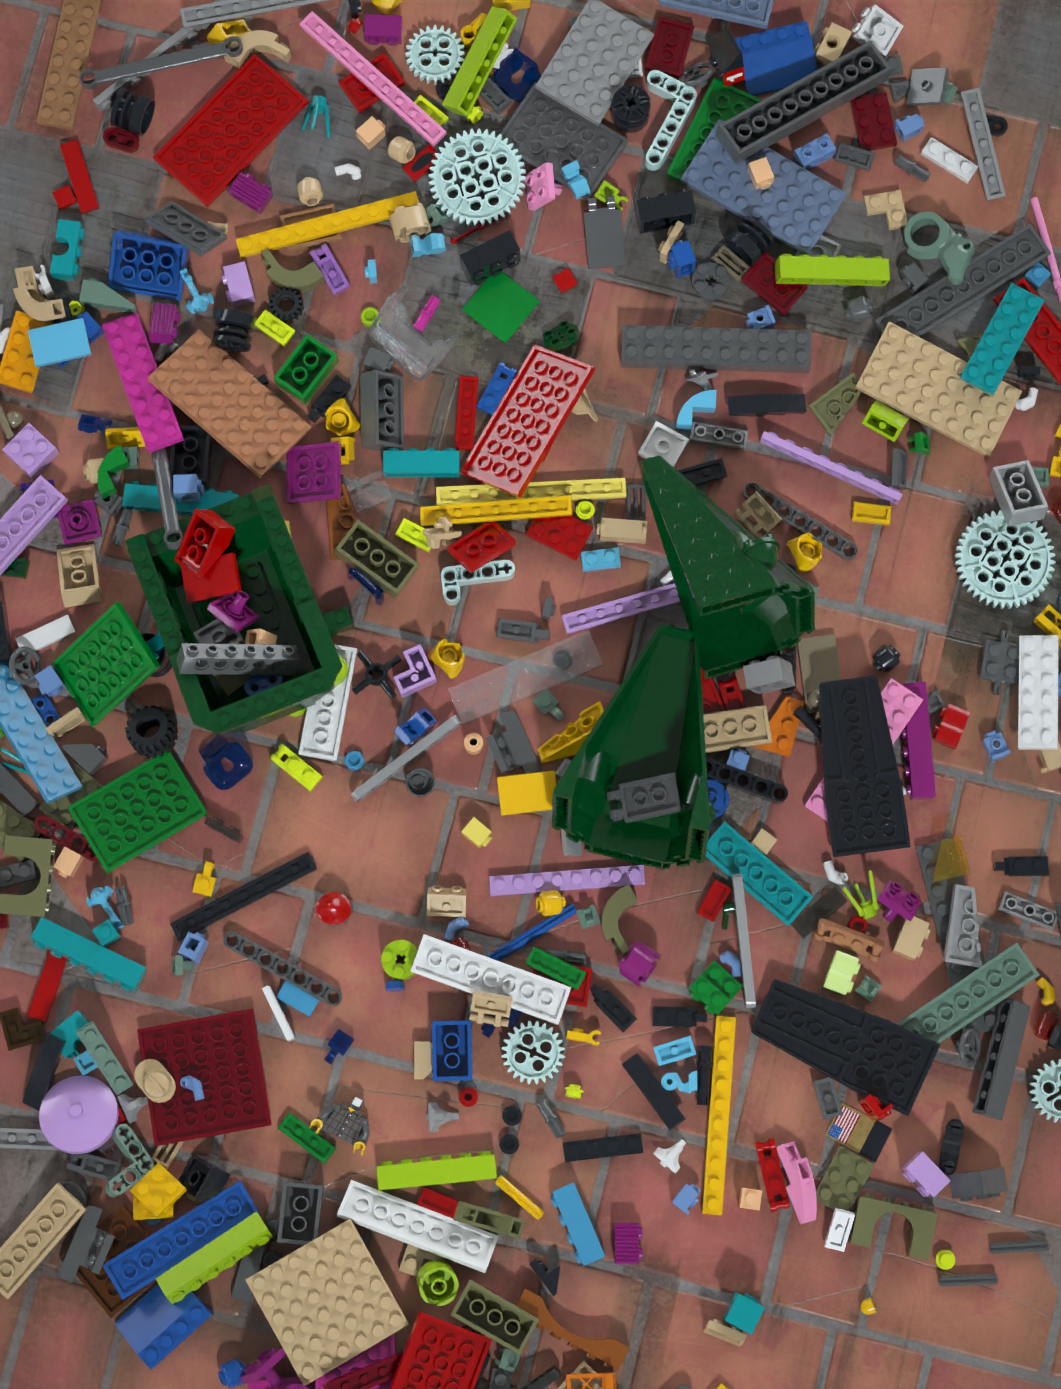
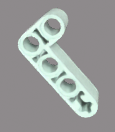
[441,560,515,605]

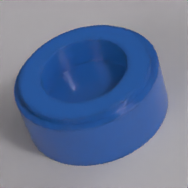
[385,980,405,992]

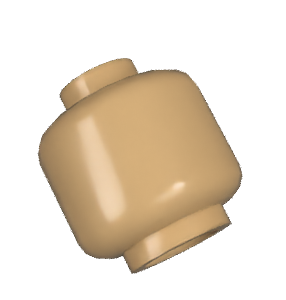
[388,136,416,164]
[297,177,323,206]
[83,458,104,484]

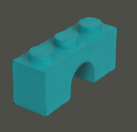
[50,219,85,281]

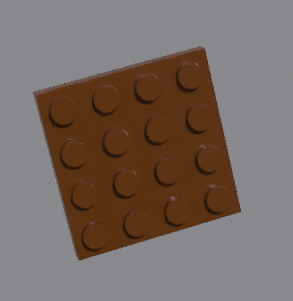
[61,1204,156,1318]

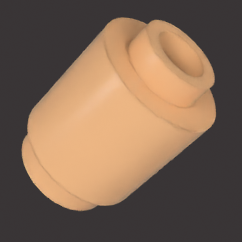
[464,733,484,755]

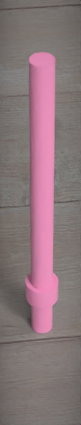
[1030,197,1061,304]

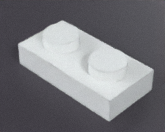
[824,1208,855,1252]

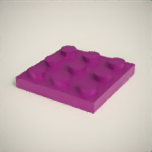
[287,442,341,504]

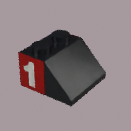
[708,29,745,87]

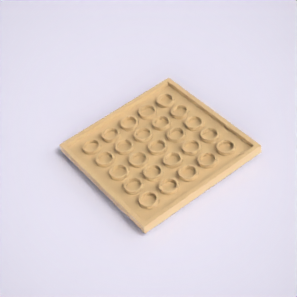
[245,1219,409,1386]

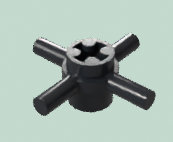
[352,650,402,699]

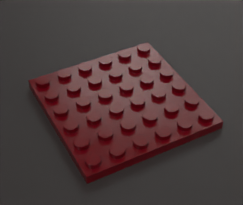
[137,1008,272,1146]

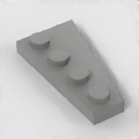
[943,884,982,968]

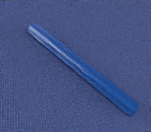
[486,903,577,961]

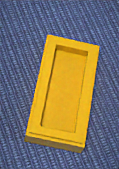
[851,502,892,526]

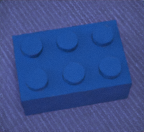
[432,1020,473,1082]

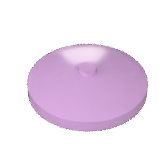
[39,1076,119,1154]

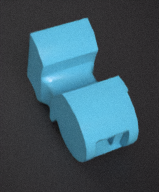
[560,160,590,200]
[410,233,447,257]
[661,1071,697,1094]

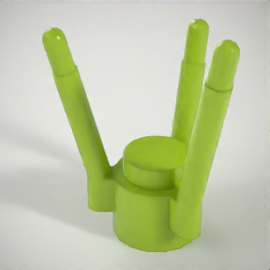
[842,870,880,919]

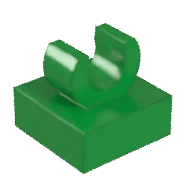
[908,432,931,455]

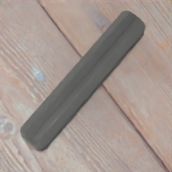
[990,1240,1049,1254]
[938,1274,998,1287]

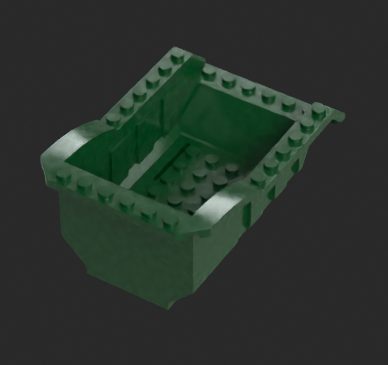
[125,484,342,735]

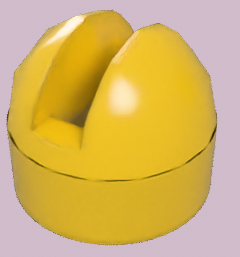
[860,1297,877,1315]

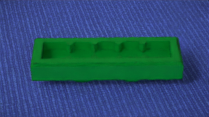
[525,946,587,990]

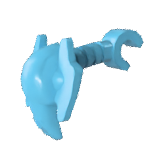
[179,268,214,314]
[86,886,124,931]

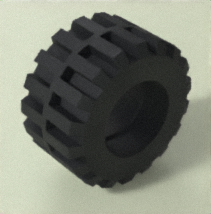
[125,705,178,759]

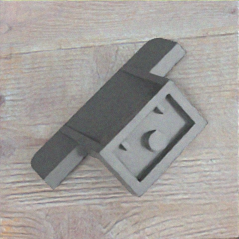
[486,710,542,773]
[59,1206,115,1283]

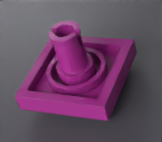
[57,499,102,545]
[207,591,259,633]
[877,880,921,922]
[240,1347,286,1389]

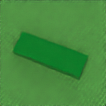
[278,1112,336,1164]

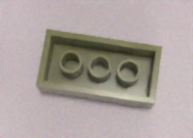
[334,520,420,599]

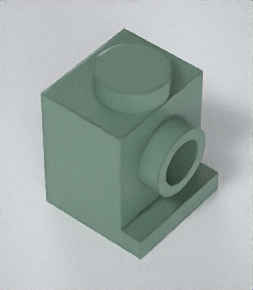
[122,446,140,469]

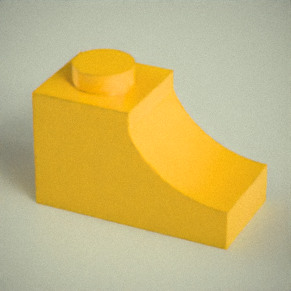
[206,19,251,48]

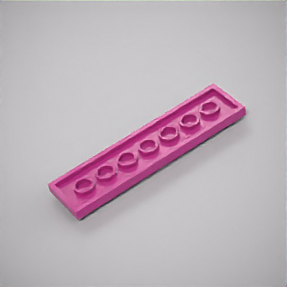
[102,312,184,454]

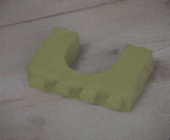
[0,835,56,917]
[849,1193,938,1261]

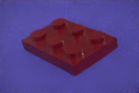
[645,16,695,79]
[850,92,897,151]
[741,252,808,316]

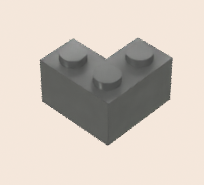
[949,1167,1008,1202]

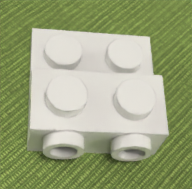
[851,4,903,57]

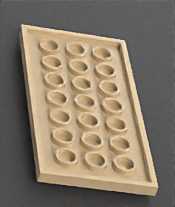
[855,322,1022,458]

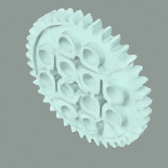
[429,128,526,227]
[954,510,1056,609]

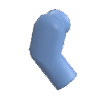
[443,917,469,941]
[180,1076,205,1101]

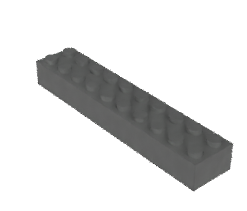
[715,41,892,165]
[621,325,811,373]

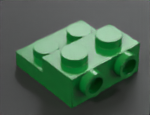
[688,960,743,1016]

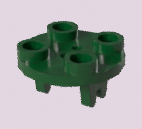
[543,320,579,354]

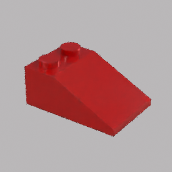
[174,509,235,579]

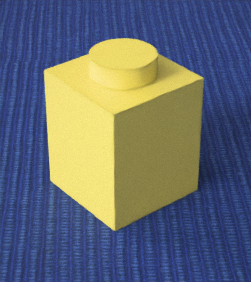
[461,817,492,849]

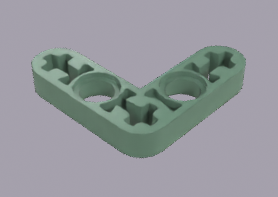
[105,1124,154,1197]

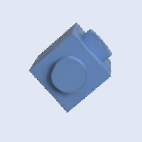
[35,665,66,697]

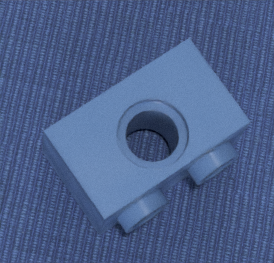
[173,474,204,503]

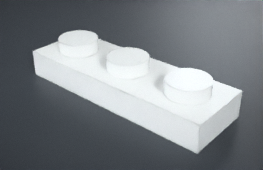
[921,137,978,184]

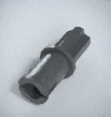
[894,154,930,182]
[111,508,133,546]
[115,886,134,926]
[548,948,586,964]
[536,1100,566,1138]

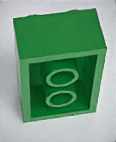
[273,334,339,406]

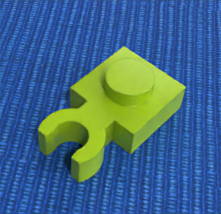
[594,180,629,211]

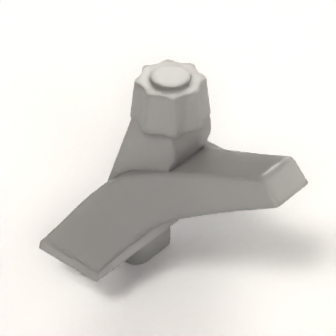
[685,369,718,391]
[117,1093,148,1124]
[426,1102,459,1132]

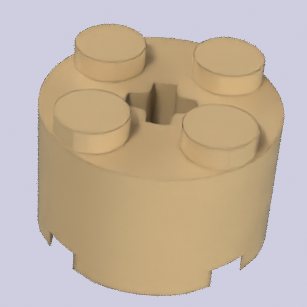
[389,203,431,243]

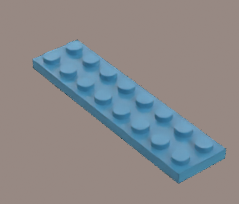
[0,662,82,804]

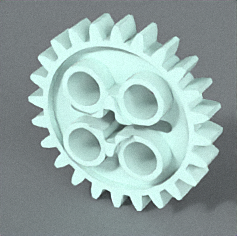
[405,25,465,85]
[502,1021,565,1085]
[1029,1059,1061,1123]

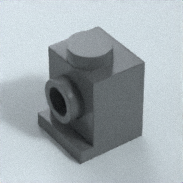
[899,263,929,296]
[94,489,123,518]

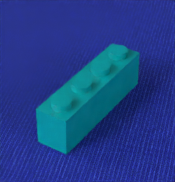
[383,448,460,478]

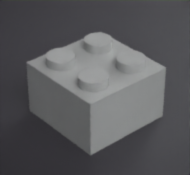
[743,656,795,695]

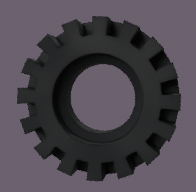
[269,286,304,323]

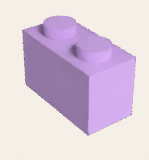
[221,261,256,307]

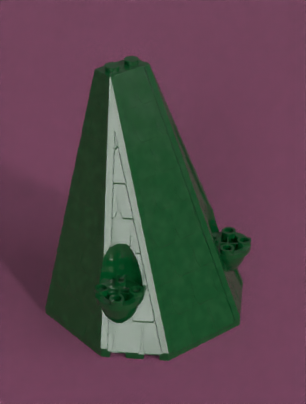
[641,455,815,680]
[552,624,716,870]

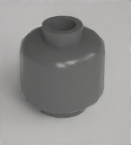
[845,295,874,323]

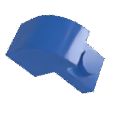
[394,708,438,745]

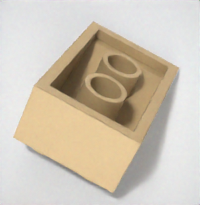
[56,544,103,608]

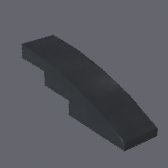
[727,393,807,417]
[22,1033,66,1111]
[622,1053,686,1131]

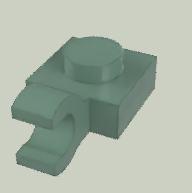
[532,688,564,722]

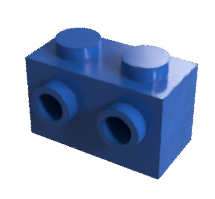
[667,240,696,278]

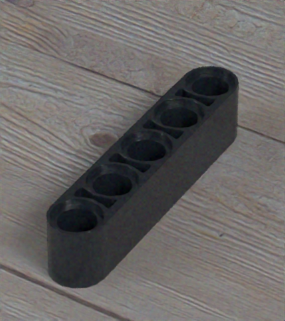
[706,758,788,804]

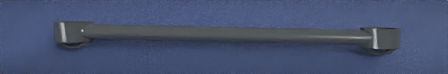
[79,36,243,90]
[151,447,184,550]

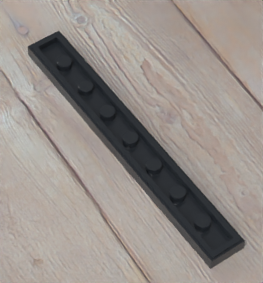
[170,852,317,941]

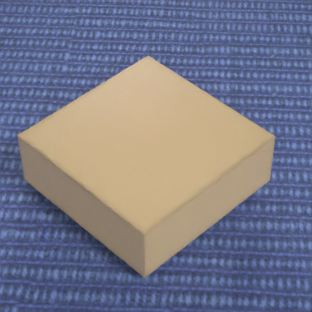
[751,829,777,856]

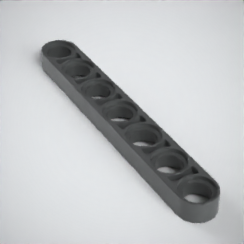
[743,483,858,561]
[223,931,343,1006]

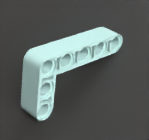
[645,70,697,171]

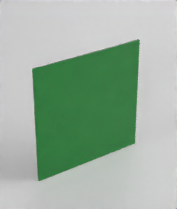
[462,272,540,343]

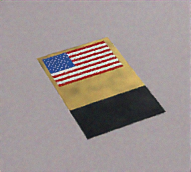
[825,1102,892,1162]

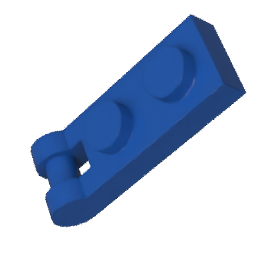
[477,362,518,416]

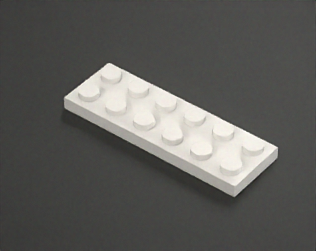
[1018,635,1059,750]
[299,645,358,761]

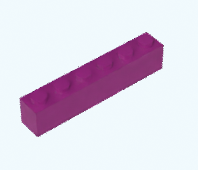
[901,682,936,800]

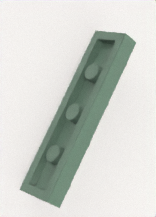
[76,1020,133,1095]

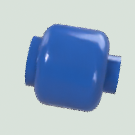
[218,1359,247,1389]

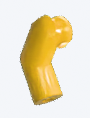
[1036,976,1055,1006]

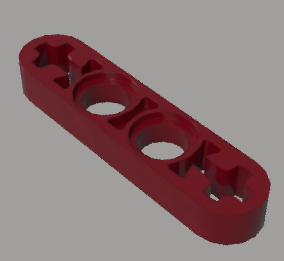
[34,815,98,861]

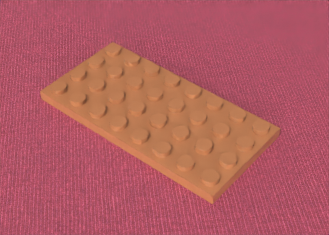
[148,330,311,479]

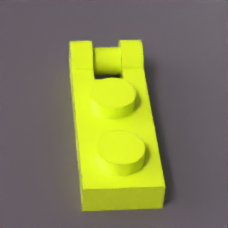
[269,743,323,792]

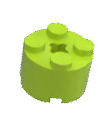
[381,940,418,980]
[416,1259,459,1306]

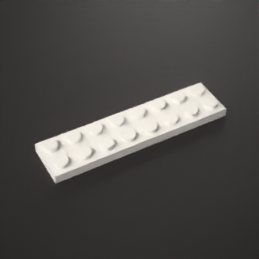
[410,934,571,1025]
[337,1180,499,1273]

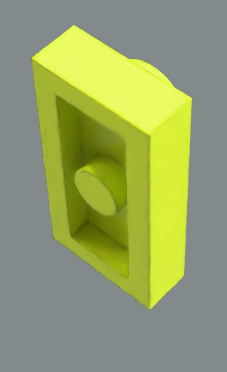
[414,95,449,127]
[255,310,296,347]
[395,518,432,553]

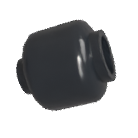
[872,644,901,673]

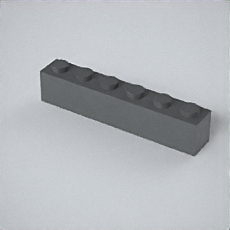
[972,999,1031,1121]

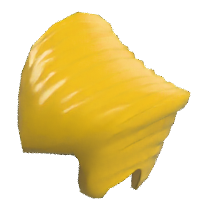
[325,398,361,436]
[786,533,822,573]
[427,639,465,679]

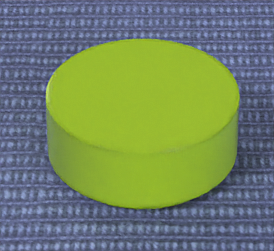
[361,307,380,327]

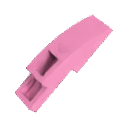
[776,1142,817,1225]

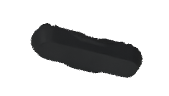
[939,1119,964,1176]

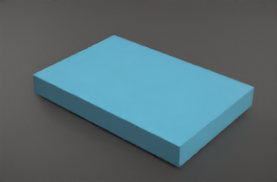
[28,318,92,368]

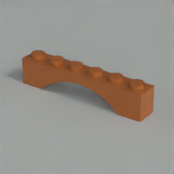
[516,1288,630,1371]

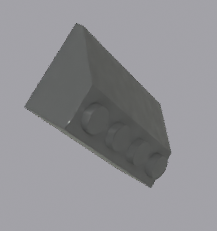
[360,370,404,451]

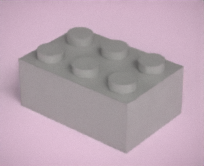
[989,460,1048,526]

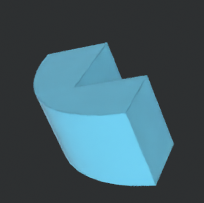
[676,390,716,430]

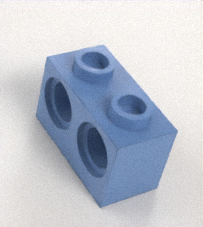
[793,134,836,170]

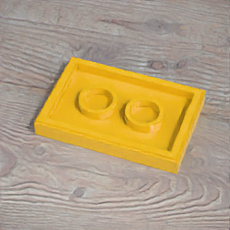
[497,770,556,815]

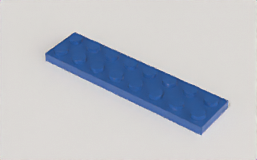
[103,1181,261,1300]

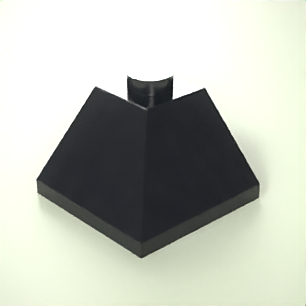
[178,1154,231,1203]

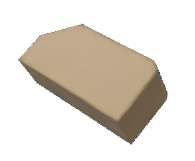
[414,1041,433,1080]

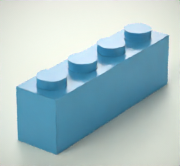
[550,1182,605,1266]

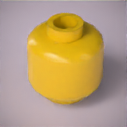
[536,890,566,916]

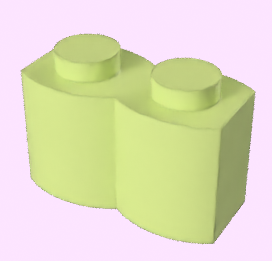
[822,950,861,995]

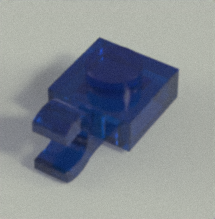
[78,414,113,435]
[324,1028,355,1065]

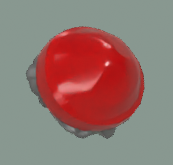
[315,892,354,927]

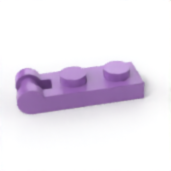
[309,243,350,296]

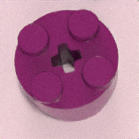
[618,941,661,987]

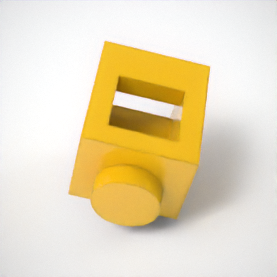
[331,437,355,465]

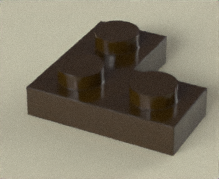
[0,1007,46,1051]

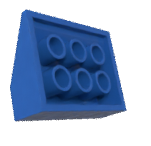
[735,21,818,96]
[108,230,191,301]
[114,1284,213,1370]

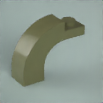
[261,248,325,292]
[602,884,638,956]
[453,1201,525,1239]

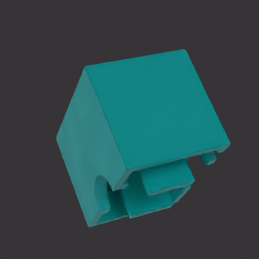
[50,1010,90,1060]
[722,1292,765,1335]

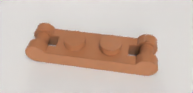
[813,919,885,962]

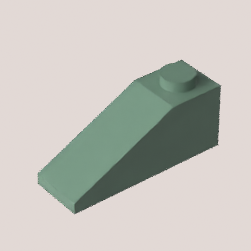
[79,278,138,314]

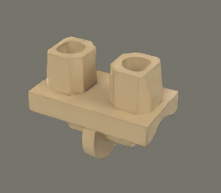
[423,517,462,549]

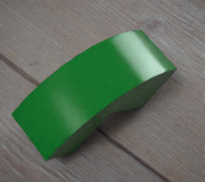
[97,445,130,499]

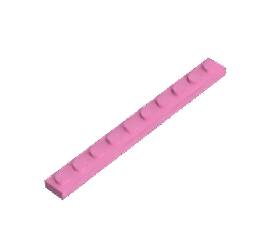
[300,11,447,147]

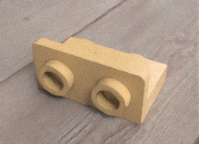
[427,885,467,917]

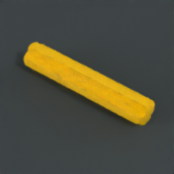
[495,1175,544,1220]

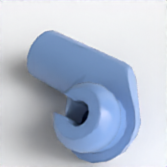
[720,951,742,977]

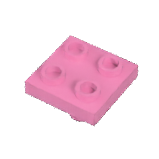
[525,162,562,211]

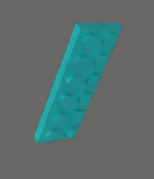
[959,283,1045,396]
[706,821,813,927]

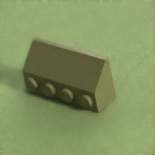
[451,1280,540,1355]

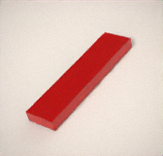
[60,140,100,214]
[454,376,479,451]
[27,950,68,1022]

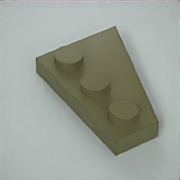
[808,372,861,436]

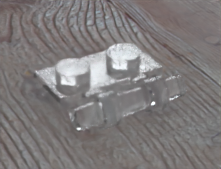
[345,470,393,514]

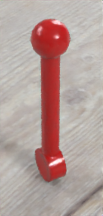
[450,222,485,245]

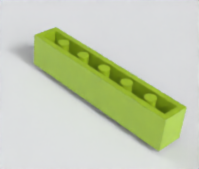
[442,6,517,117]
[775,254,890,286]
[376,1151,497,1190]
[156,1211,273,1304]

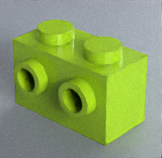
[862,400,909,442]

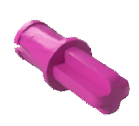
[413,295,440,332]

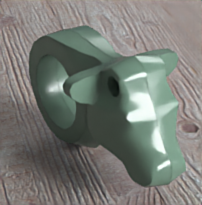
[904,212,975,285]

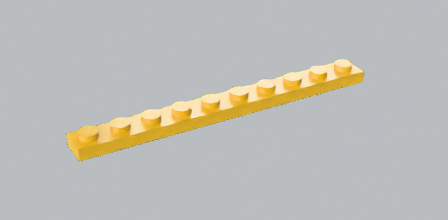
[236,191,419,258]
[702,1016,736,1215]

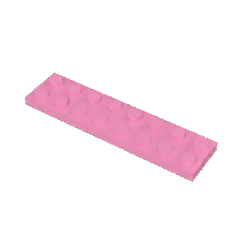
[804,678,923,822]

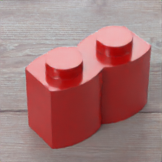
[932,704,970,750]

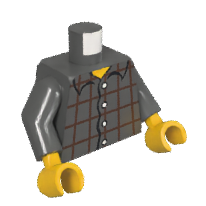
[309,1096,370,1156]

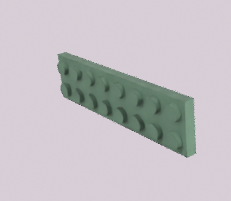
[897,943,1039,1043]

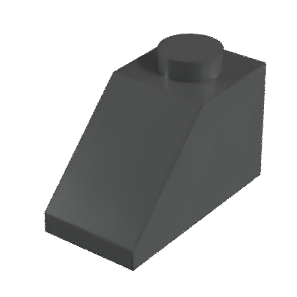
[62,744,108,776]

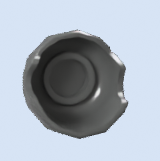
[405,768,436,797]

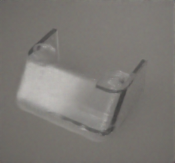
[369,286,460,381]

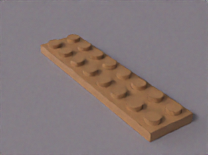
[36,0,102,130]

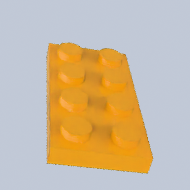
[0,310,53,394]

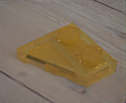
[933,836,970,883]

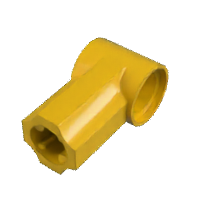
[460,13,487,49]

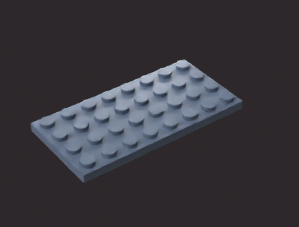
[680,119,847,255]

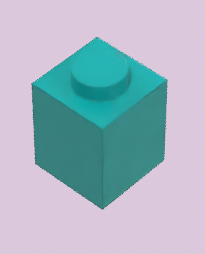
[92,919,122,948]

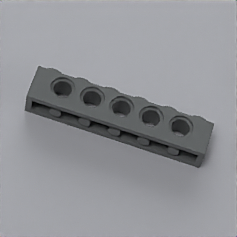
[177,643,299,675]

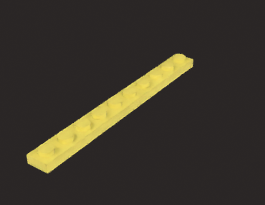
[436,478,626,506]

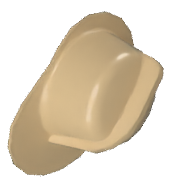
[572,388,598,422]
[134,1059,176,1103]

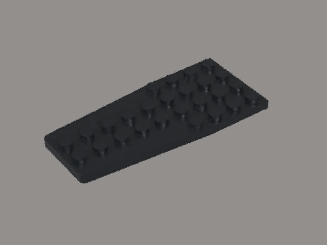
[819,676,911,857]
[751,979,941,1116]

